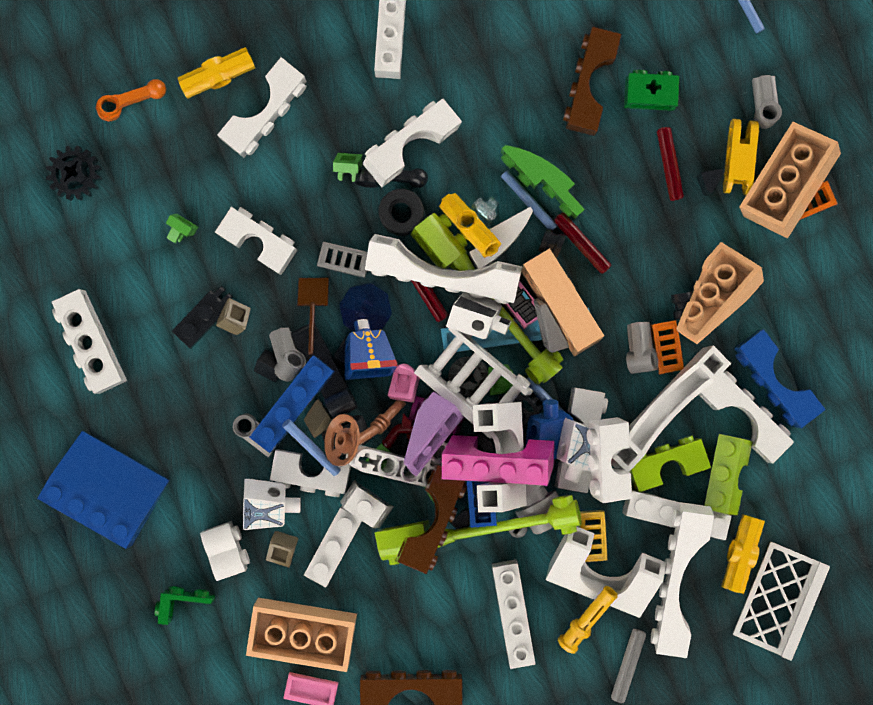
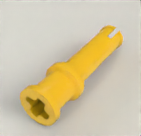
[558,586,618,654]

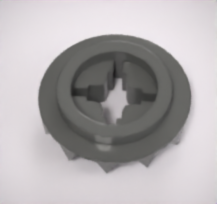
[448,357,488,396]

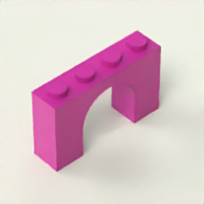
[442,435,555,486]

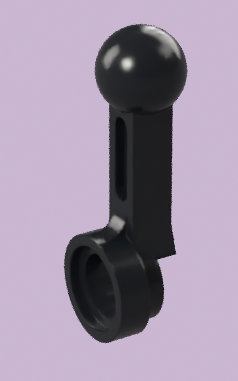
[355,168,428,188]

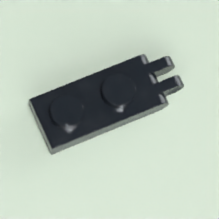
[172,286,233,349]

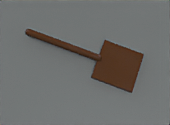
[298,278,329,355]

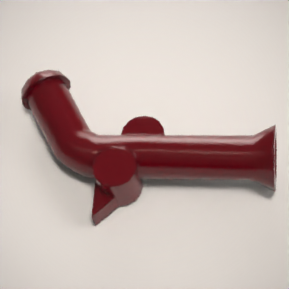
[382,413,414,449]

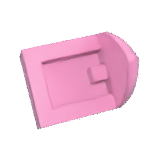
[388,364,420,403]

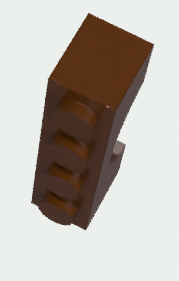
[563,27,621,136]
[395,465,467,574]
[360,670,462,705]

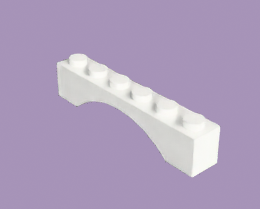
[365,234,522,304]
[611,345,731,472]
[651,502,714,658]

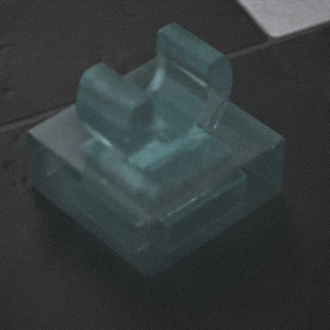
[470,197,499,227]

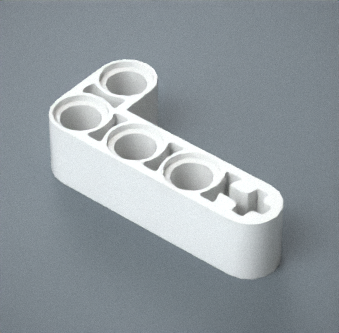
[346,442,447,487]

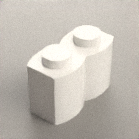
[200,521,250,581]

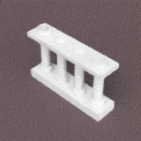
[414,328,533,439]

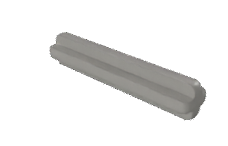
[611,629,646,703]

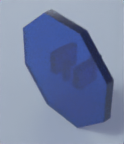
[339,283,392,332]

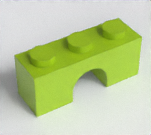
[704,434,753,515]
[629,435,711,492]

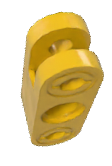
[723,119,759,195]

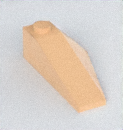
[676,242,764,344]

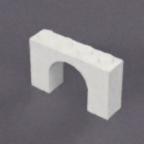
[473,402,527,512]
[546,526,666,618]

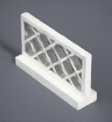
[733,541,830,661]

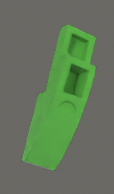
[501,145,585,219]

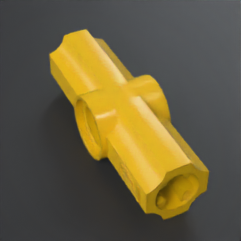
[177,47,255,99]
[439,193,501,258]
[721,514,765,594]

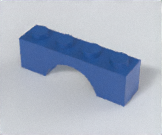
[734,329,826,428]
[249,355,335,453]

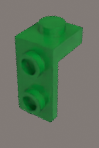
[155,586,215,625]

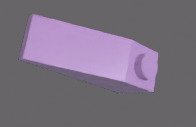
[403,392,463,476]

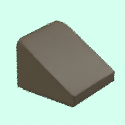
[216,298,251,335]
[304,399,333,438]
[266,531,298,568]

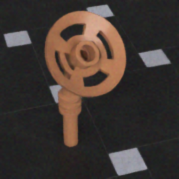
[324,400,406,466]

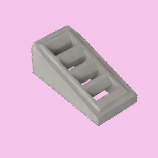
[317,242,368,278]
[534,298,569,353]

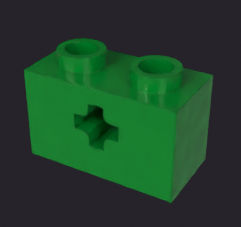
[624,70,679,111]

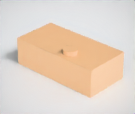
[739,122,841,239]
[522,248,604,356]
[246,598,357,672]

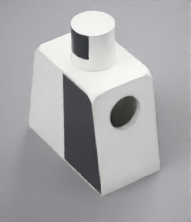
[446,292,511,339]

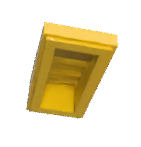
[579,510,607,562]

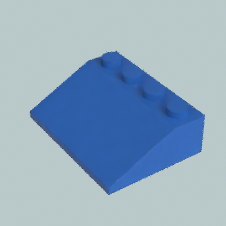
[37,431,170,549]

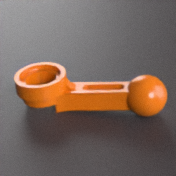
[96,79,166,121]

